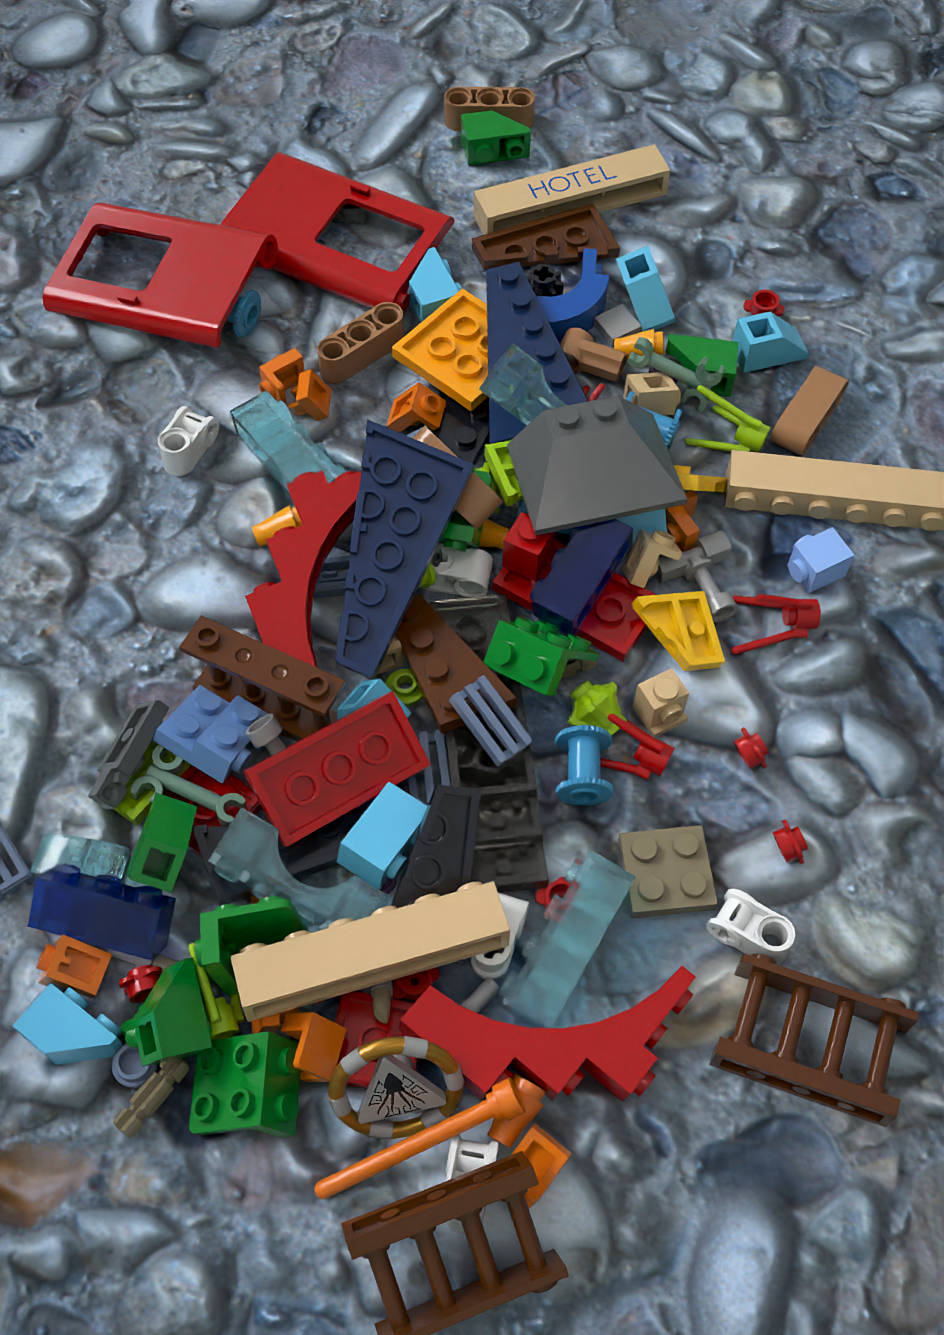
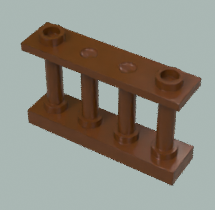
[179,615,346,742]
[709,953,919,1127]
[341,1151,569,1335]

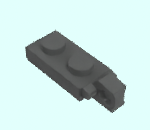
[88,700,169,810]

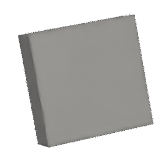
[593,304,642,348]

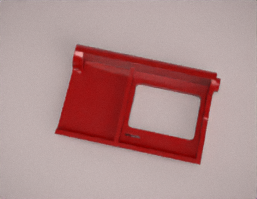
[220,152,455,313]
[42,202,278,348]

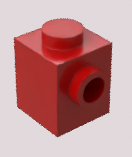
[502,512,555,581]

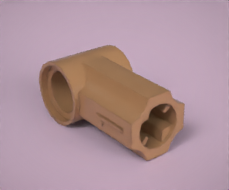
[560,328,628,382]

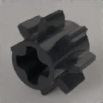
[526,264,564,297]

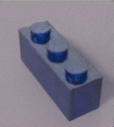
[530,519,633,635]
[28,864,176,960]

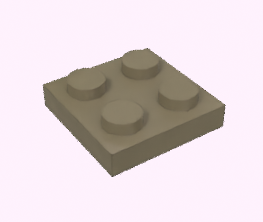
[618,825,718,918]

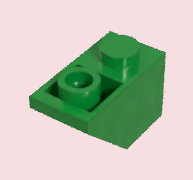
[461,110,531,166]
[664,334,738,397]
[126,793,197,893]
[133,957,212,1067]

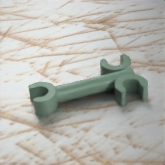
[627,337,725,412]
[131,745,246,826]

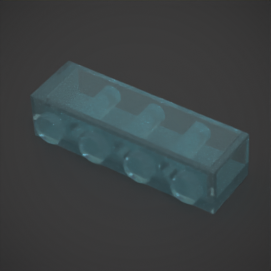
[230,390,346,497]
[499,850,636,1028]

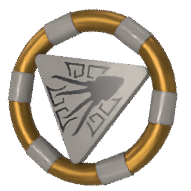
[328,1036,465,1139]

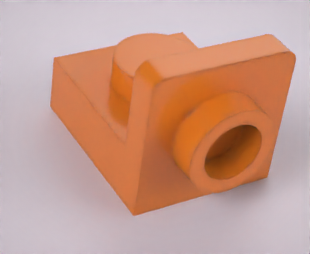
[386,382,446,433]
[36,935,112,998]

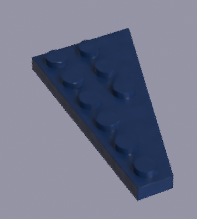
[486,262,588,444]
[335,419,475,679]

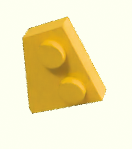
[674,465,727,492]
[632,591,725,671]

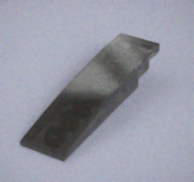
[429,594,549,893]

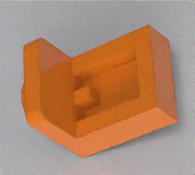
[259,348,305,411]
[665,490,700,552]
[512,1124,572,1208]

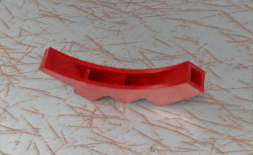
[245,470,362,668]
[399,966,696,1102]

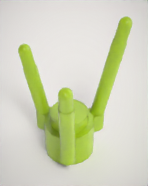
[685,385,771,453]
[188,943,245,1040]

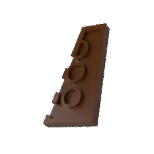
[472,203,620,271]
[395,594,517,734]

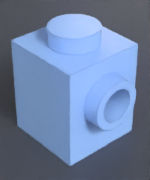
[787,527,855,594]

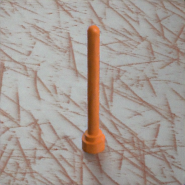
[314,1077,526,1199]

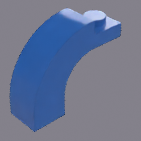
[536,248,609,344]

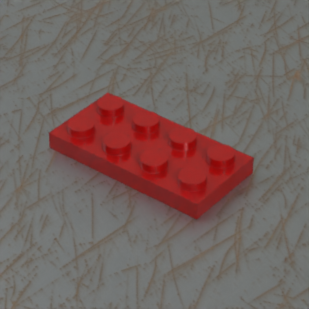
[492,540,656,662]
[243,691,431,847]

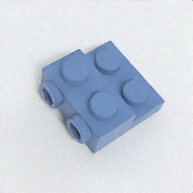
[153,685,268,784]

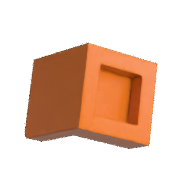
[280,1012,347,1082]

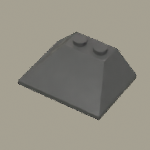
[507,395,687,536]

